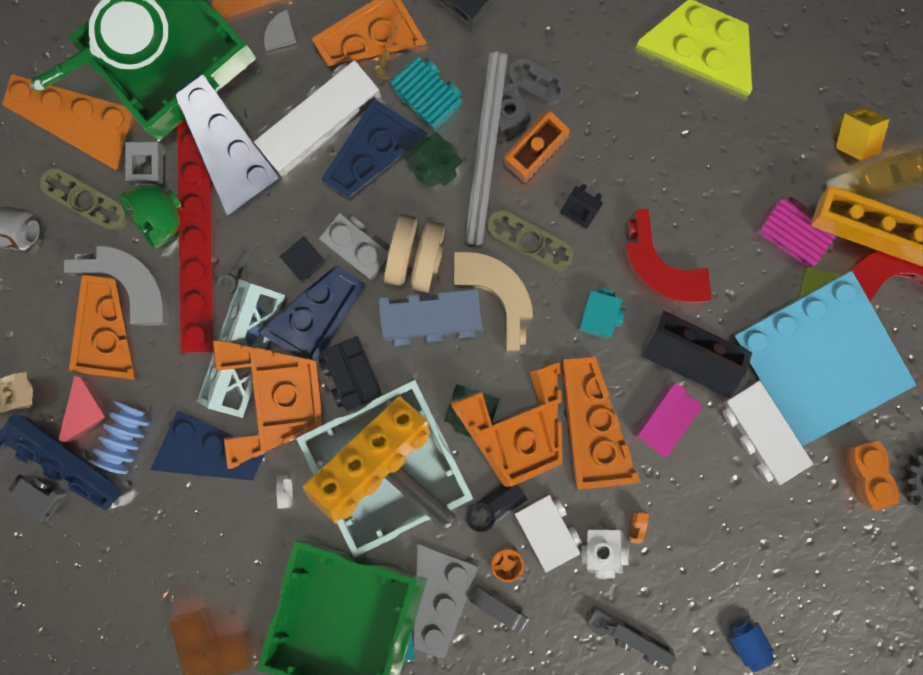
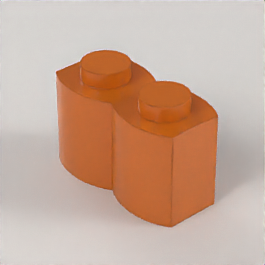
[845,440,899,511]

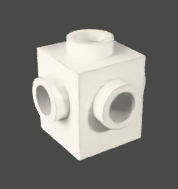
[581,530,629,579]

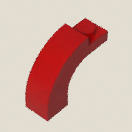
[623,209,712,304]
[845,251,923,302]

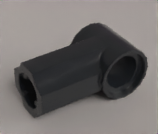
[465,483,528,532]

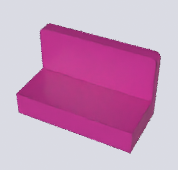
[634,382,702,457]

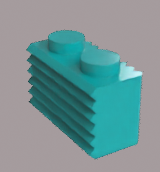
[389,55,462,132]

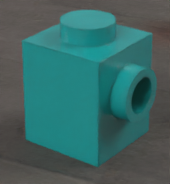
[578,287,625,339]

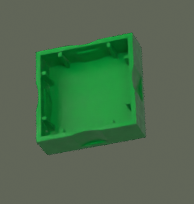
[68,0,256,142]
[256,540,427,675]

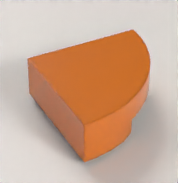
[628,510,650,544]

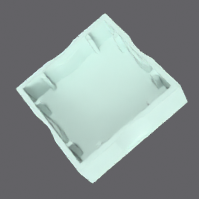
[296,380,473,558]

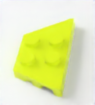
[636,0,752,96]

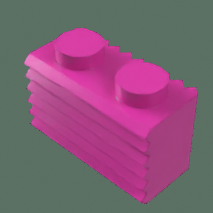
[756,197,836,267]

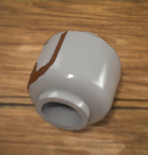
[0,206,40,251]

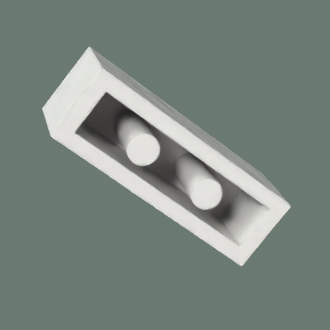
[721,381,813,485]

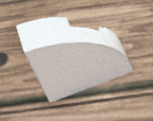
[277,473,294,509]

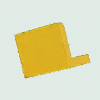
[836,106,890,161]

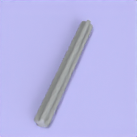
[465,51,508,246]

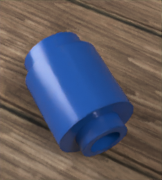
[729,620,775,672]

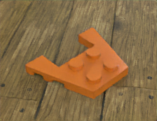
[213,340,323,469]
[451,362,562,487]

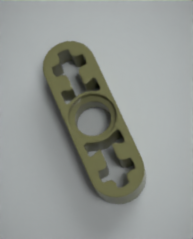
[40,168,128,231]
[487,210,574,271]

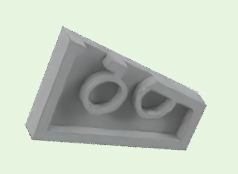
[414,543,478,660]

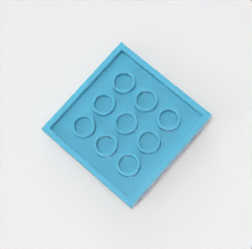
[734,270,916,446]

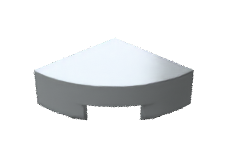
[264,10,297,52]

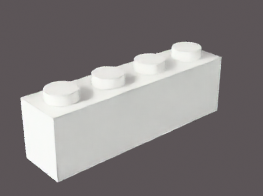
[254,60,381,177]

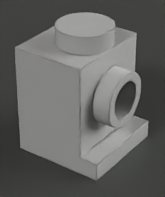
[125,142,164,185]

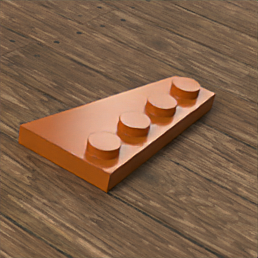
[2,74,135,172]
[561,357,641,490]

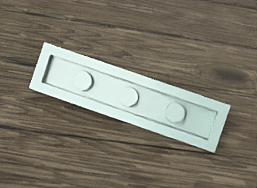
[197,279,285,418]

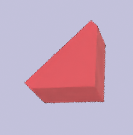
[59,376,111,442]

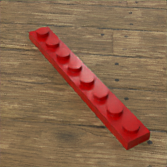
[177,119,215,353]

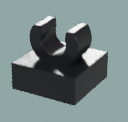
[560,184,604,228]

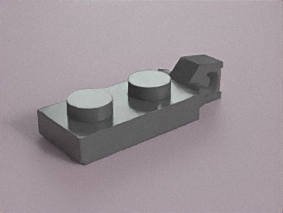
[587,607,676,669]

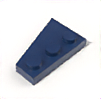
[321,99,428,198]
[257,265,365,361]
[150,411,267,481]

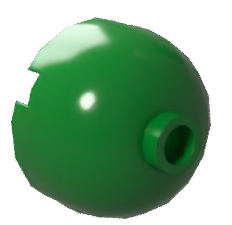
[119,183,181,249]

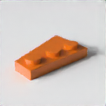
[311,0,427,67]

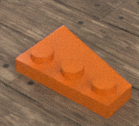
[69,275,135,380]

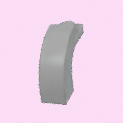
[64,246,169,326]

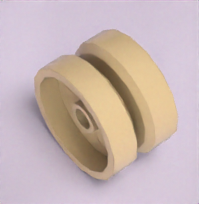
[384,213,446,293]

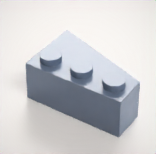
[378,289,482,347]

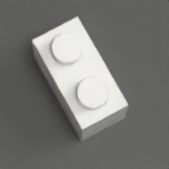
[514,494,582,572]

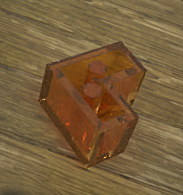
[169,607,256,675]

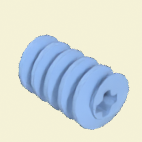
[88,400,151,474]

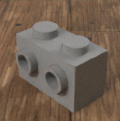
[319,213,390,283]

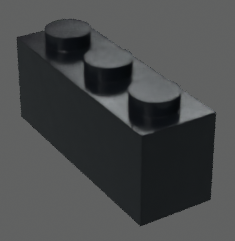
[641,310,752,398]

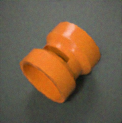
[491,547,524,582]

